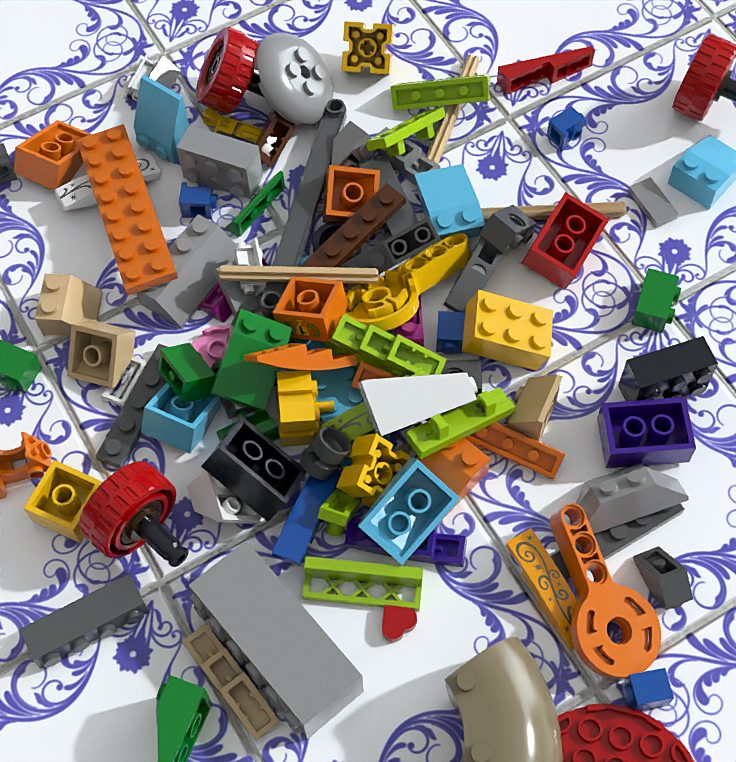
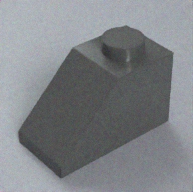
[633,546,693,610]

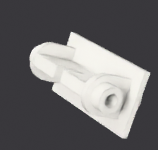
[123,52,157,101]
[233,238,267,297]

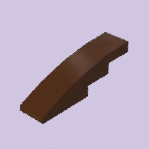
[255,108,296,169]

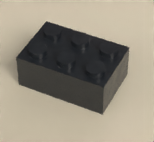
[618,336,718,401]
[201,416,307,522]

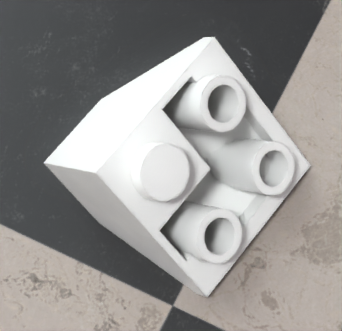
[186,470,266,524]

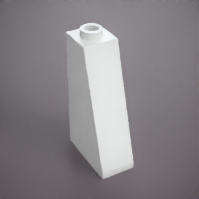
[357,373,478,436]

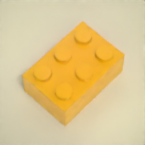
[462,290,553,371]

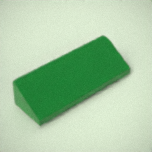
[225,170,285,238]

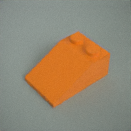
[14,120,92,191]
[416,438,490,522]

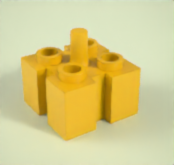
[341,21,395,74]
[276,370,335,447]
[336,433,411,508]

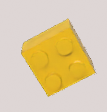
[23,460,103,543]

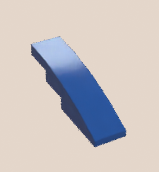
[272,469,342,566]

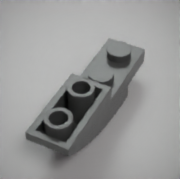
[339,216,441,290]
[443,236,503,312]

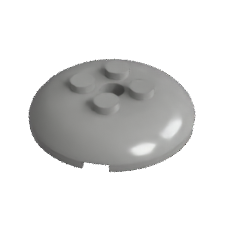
[254,32,333,126]

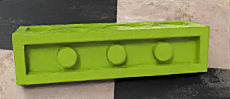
[390,73,491,111]
[302,556,423,611]

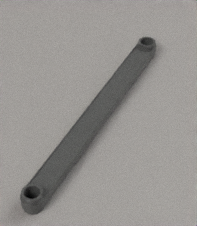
[260,99,347,320]

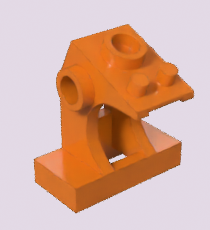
[0,432,52,499]

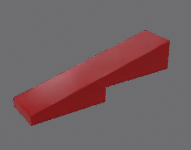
[496,46,595,95]

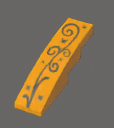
[505,528,595,651]

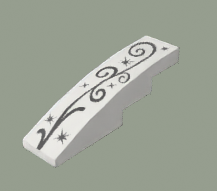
[55,154,161,211]

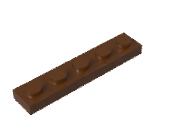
[299,183,406,268]

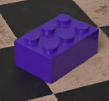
[597,397,696,468]

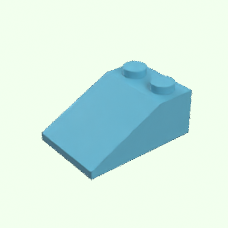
[133,75,189,164]
[667,135,736,210]
[414,164,485,246]
[141,383,222,454]
[357,457,461,565]

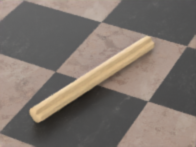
[426,54,480,164]
[481,201,626,223]
[219,265,378,284]

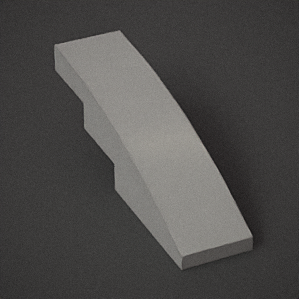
[374,127,441,186]

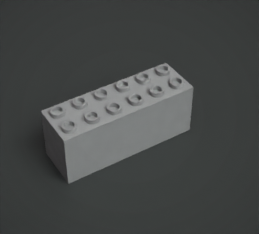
[189,540,364,740]

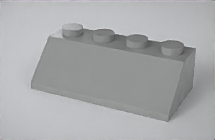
[136,214,235,329]

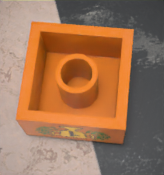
[273,276,348,342]

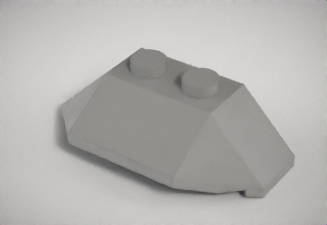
[570,464,689,534]

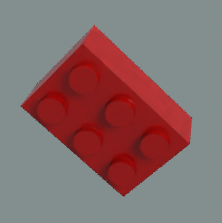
[521,192,610,290]

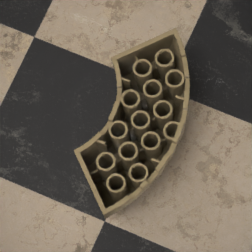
[444,637,563,762]

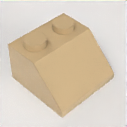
[35,273,103,336]
[67,320,136,388]
[504,374,563,441]

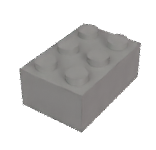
[176,125,263,199]

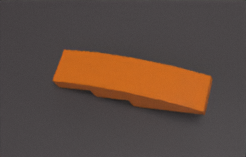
[243,343,358,370]

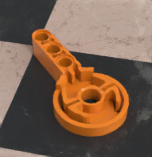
[550,503,661,679]

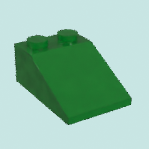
[211,308,292,412]
[156,675,213,762]

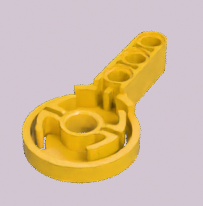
[344,233,471,331]

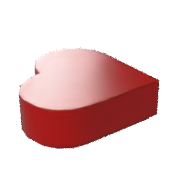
[382,605,417,642]

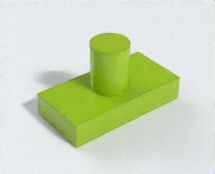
[317,489,362,536]

